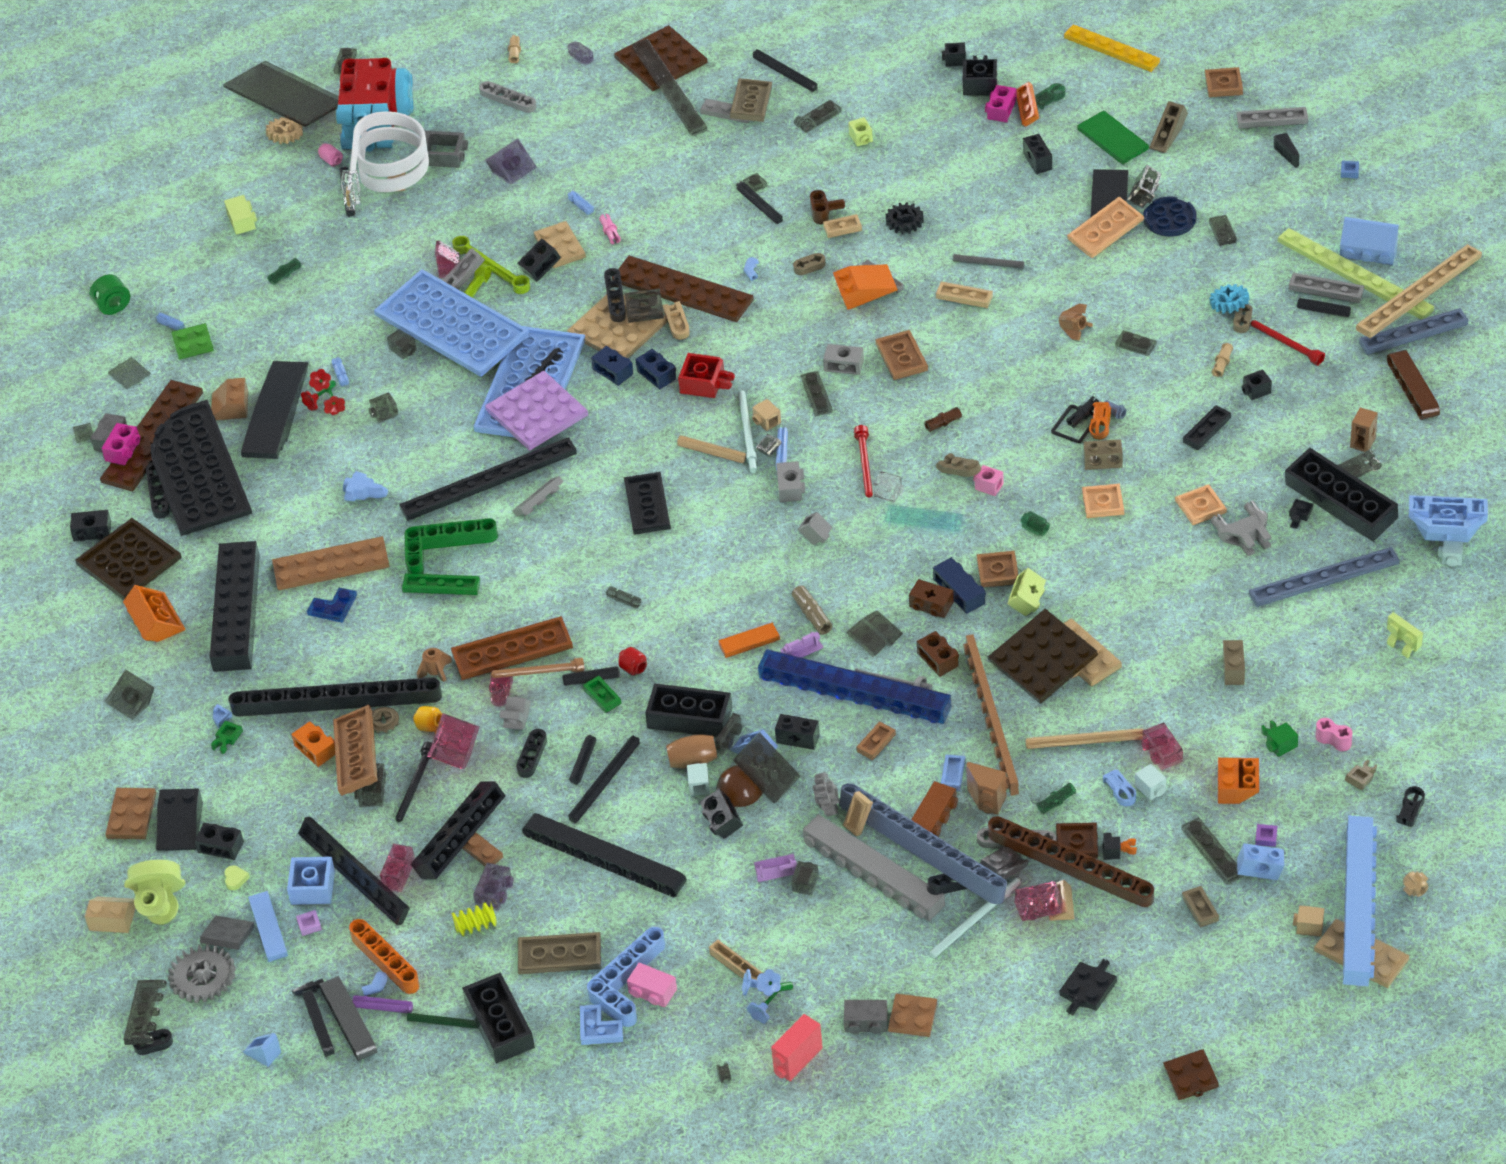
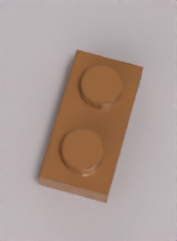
[856,721,896,760]
[462,832,503,869]

